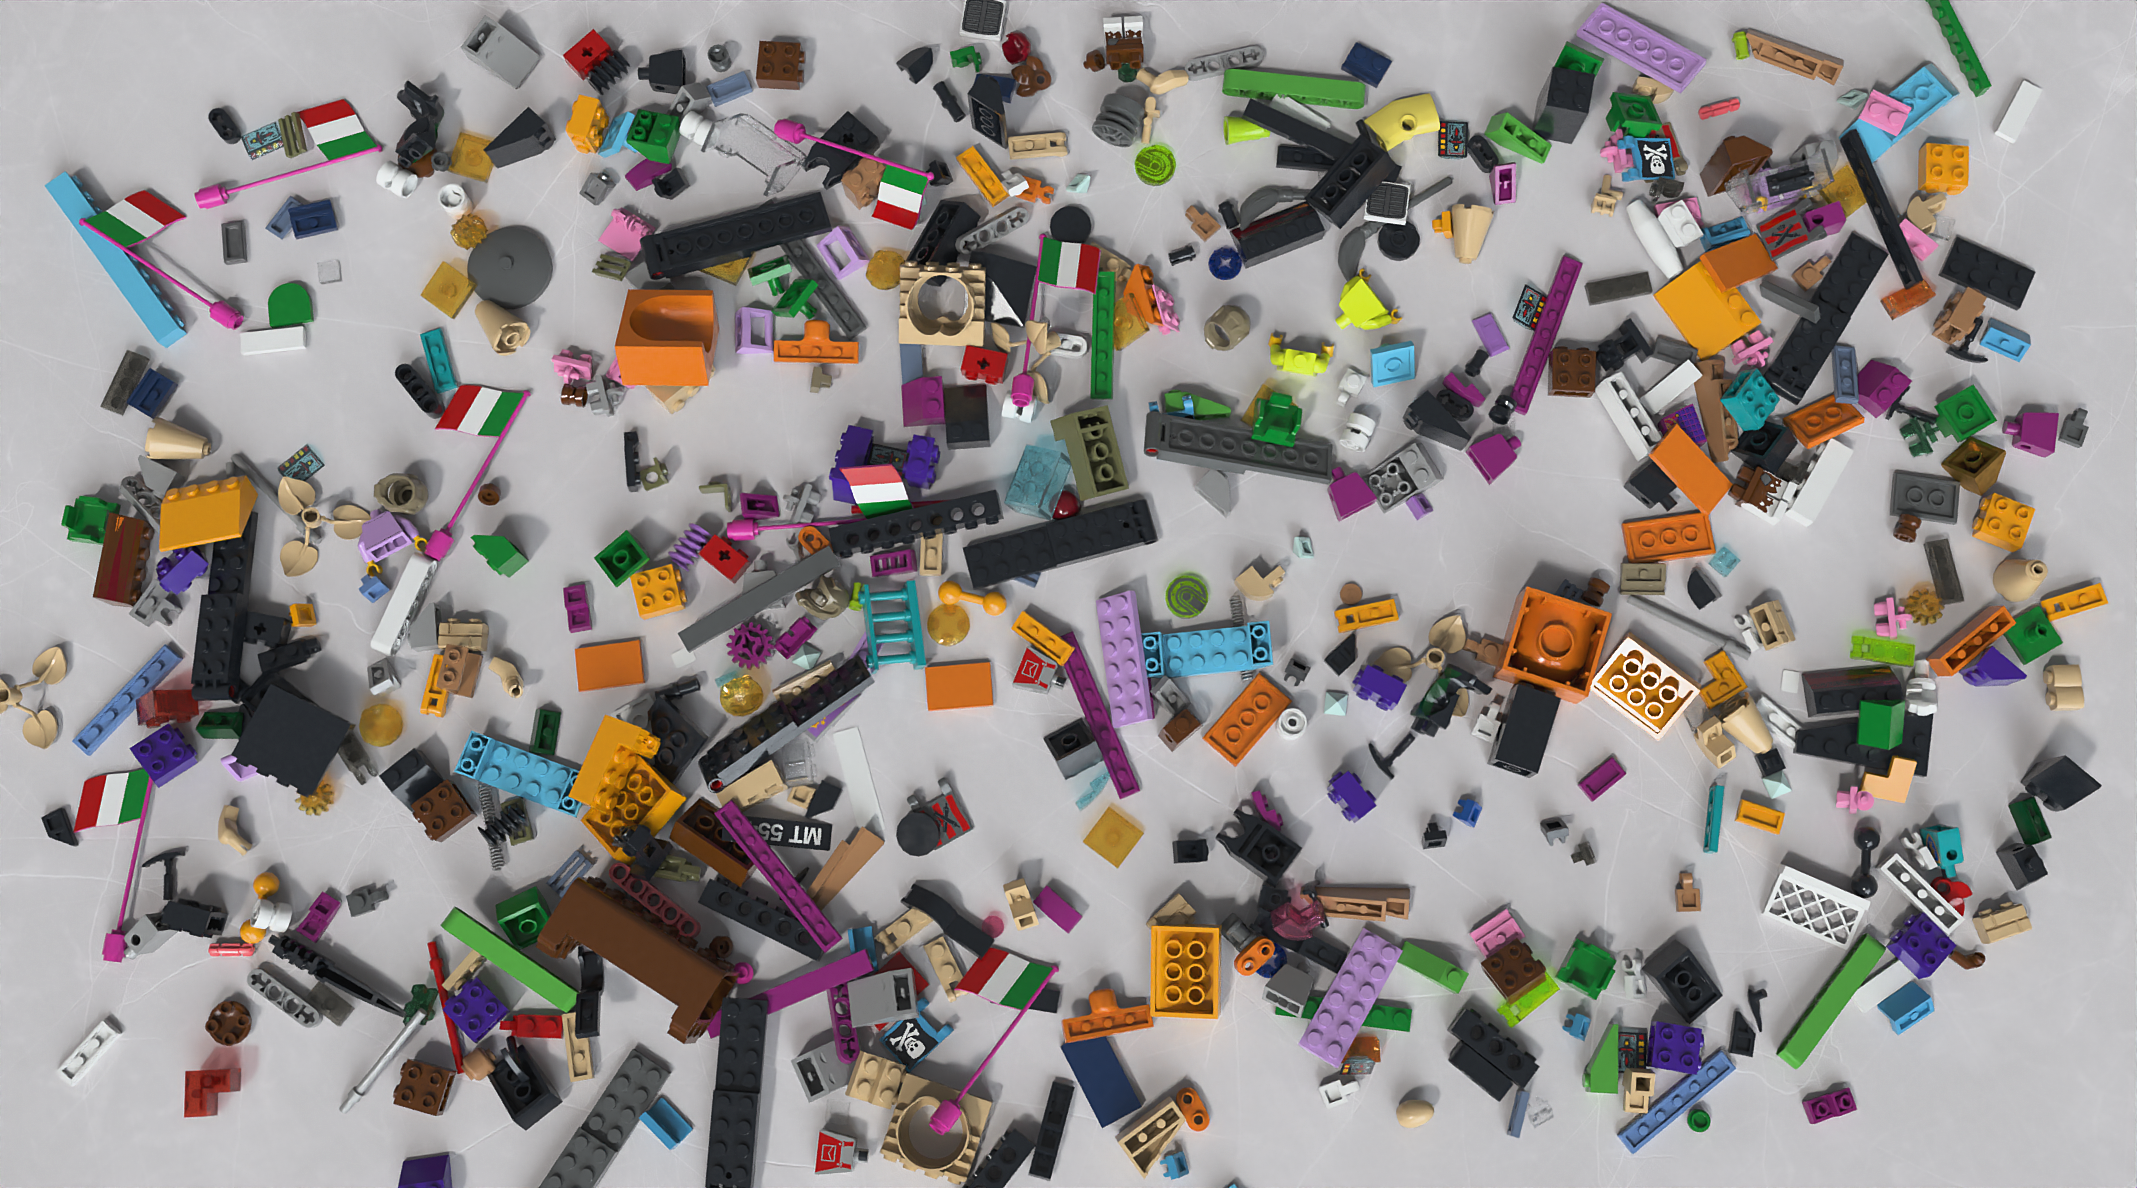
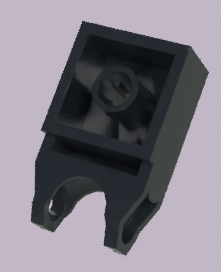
[802,111,880,190]
[1215,809,1302,888]

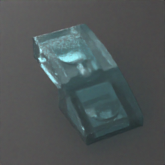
[1075,772,1110,812]

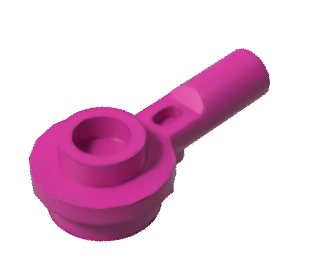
[734,962,754,984]

